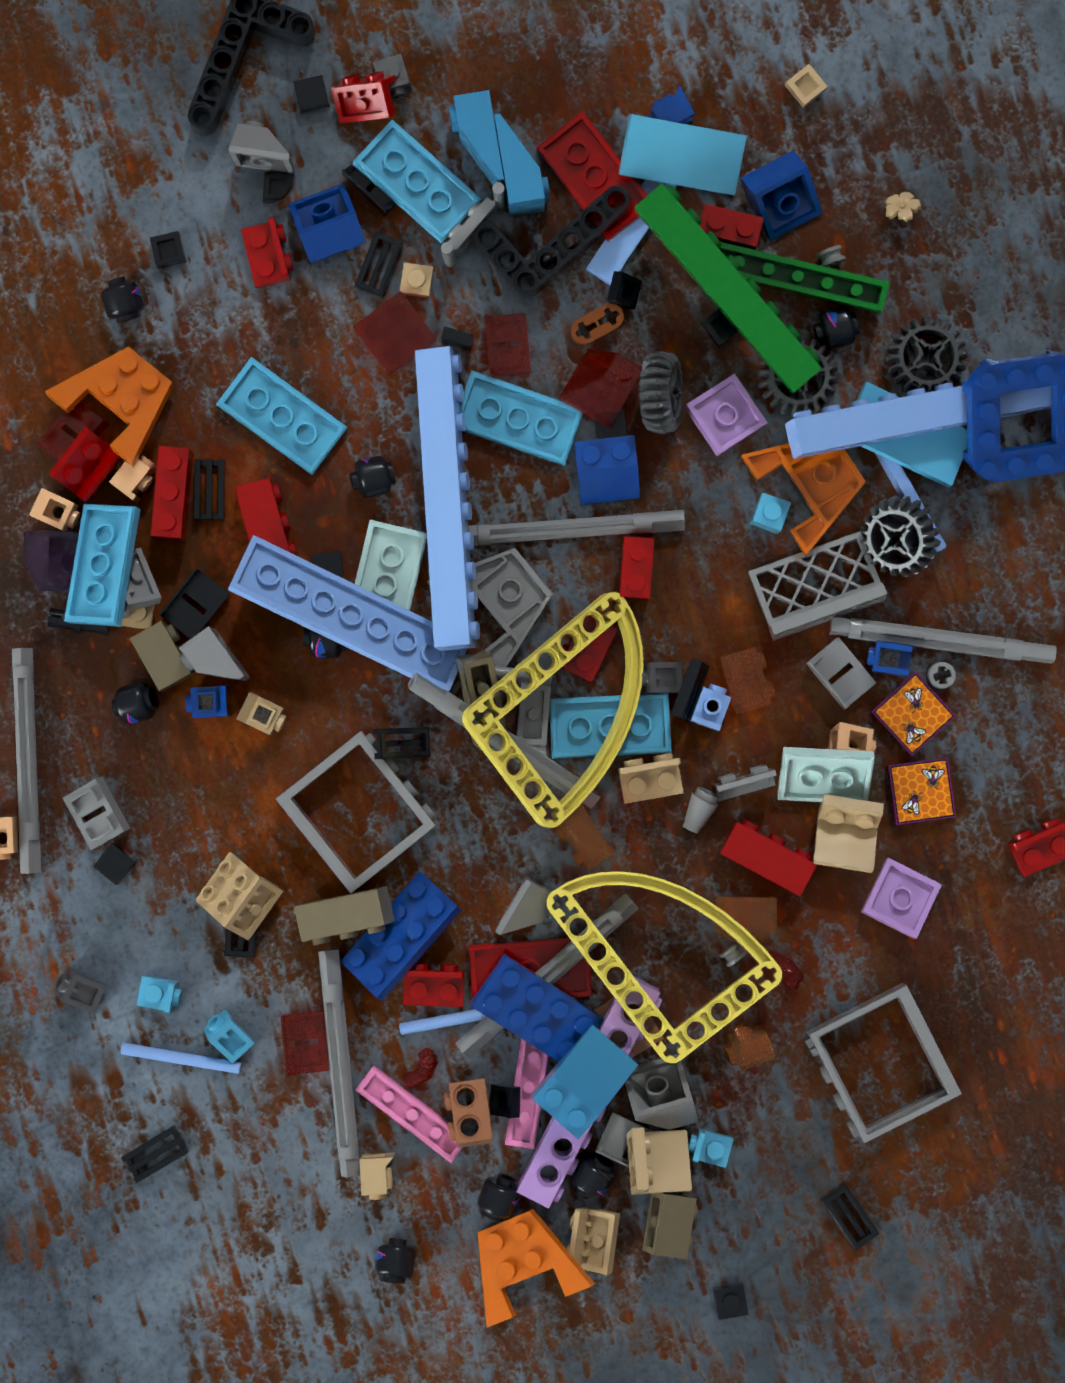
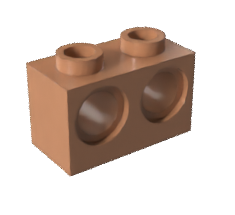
[444,1078,494,1148]

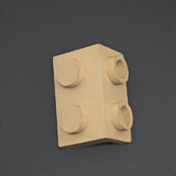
[567,1206,620,1275]

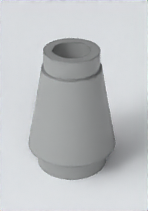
[683,787,719,834]

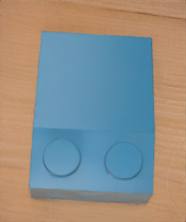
[449,90,504,186]
[494,114,550,217]
[532,1024,638,1139]

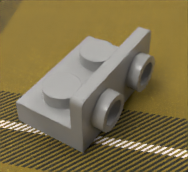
[123,548,162,619]

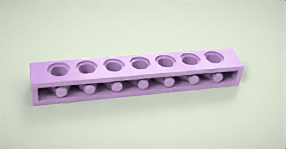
[516,976,662,1209]

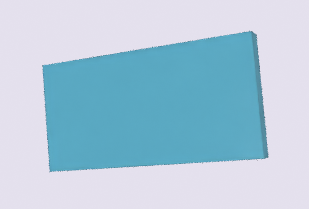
[618,114,747,195]
[352,119,482,244]
[216,357,348,476]
[460,370,584,466]
[857,382,967,488]
[64,504,141,627]
[549,693,672,759]

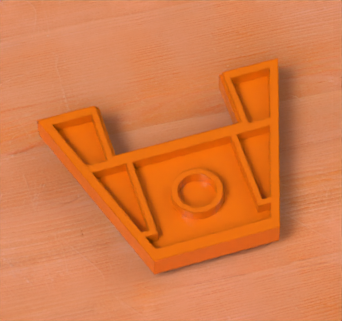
[45,346,174,468]
[741,443,866,556]
[477,1209,595,1328]

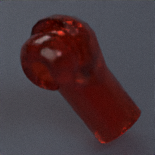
[769,950,803,989]
[402,1048,438,1089]

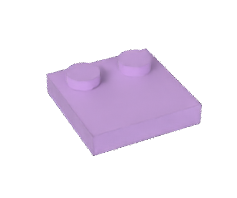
[684,373,767,456]
[861,858,942,939]

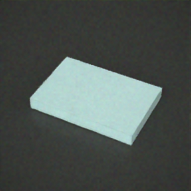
[355,520,427,611]
[777,747,875,802]

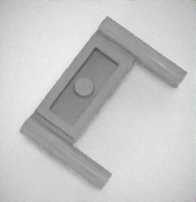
[441,182,506,267]
[485,667,552,756]

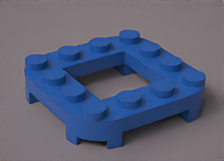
[962,350,1065,482]

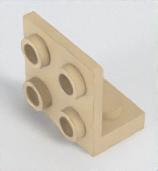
[618,753,684,804]
[813,794,884,873]
[196,852,283,941]
[626,1127,692,1195]

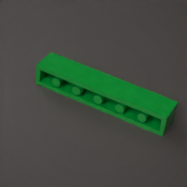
[719,242,890,314]

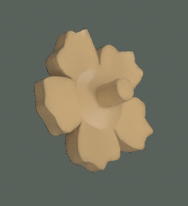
[885,192,921,222]

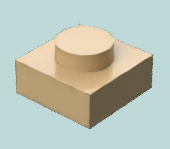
[785,64,828,108]
[400,262,434,298]
[121,605,156,629]

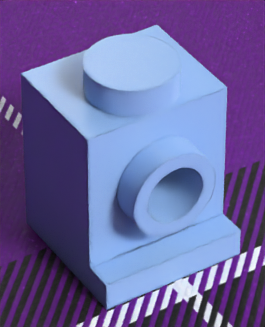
[690,683,731,731]

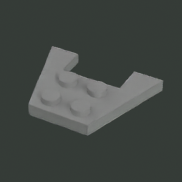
[426,548,553,667]

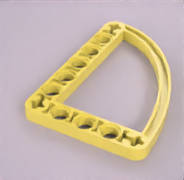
[462,592,644,828]
[546,871,782,1063]

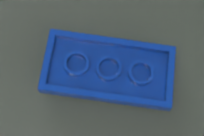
[340,871,462,1001]
[470,954,604,1062]

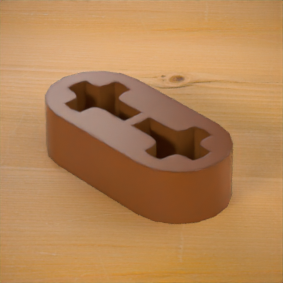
[571,303,624,346]

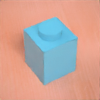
[750,493,791,534]

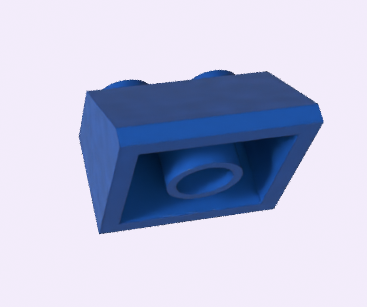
[740,151,823,241]
[288,183,366,263]
[574,435,640,505]

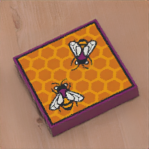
[871,672,956,756]
[887,758,956,825]

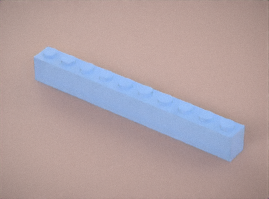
[415,346,480,651]
[785,380,1051,459]

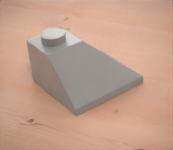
[229,121,295,174]
[179,626,251,681]
[495,877,559,935]
[625,1054,698,1130]

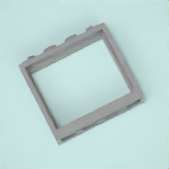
[276,731,437,894]
[805,983,962,1143]

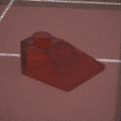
[559,349,642,428]

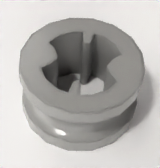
[816,245,846,268]
[927,662,956,689]
[719,941,748,967]

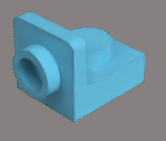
[136,975,182,1014]
[204,1009,255,1064]
[688,1128,734,1168]

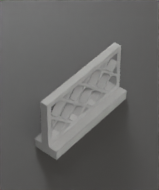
[748,531,887,641]

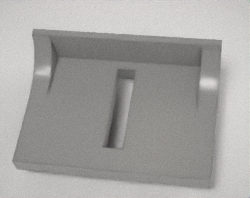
[806,637,876,710]
[713,764,777,802]
[63,777,131,850]
[595,1112,653,1167]

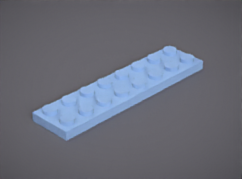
[227,535,467,692]

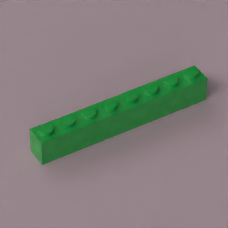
[634,183,822,393]

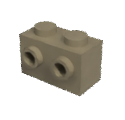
[129,621,195,692]
[642,1193,698,1260]

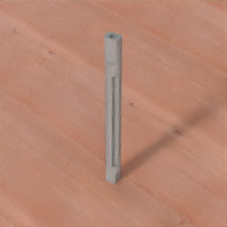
[468,510,685,546]
[829,617,1057,664]
[12,648,41,874]
[408,672,600,809]
[455,893,639,1058]
[318,949,360,1178]

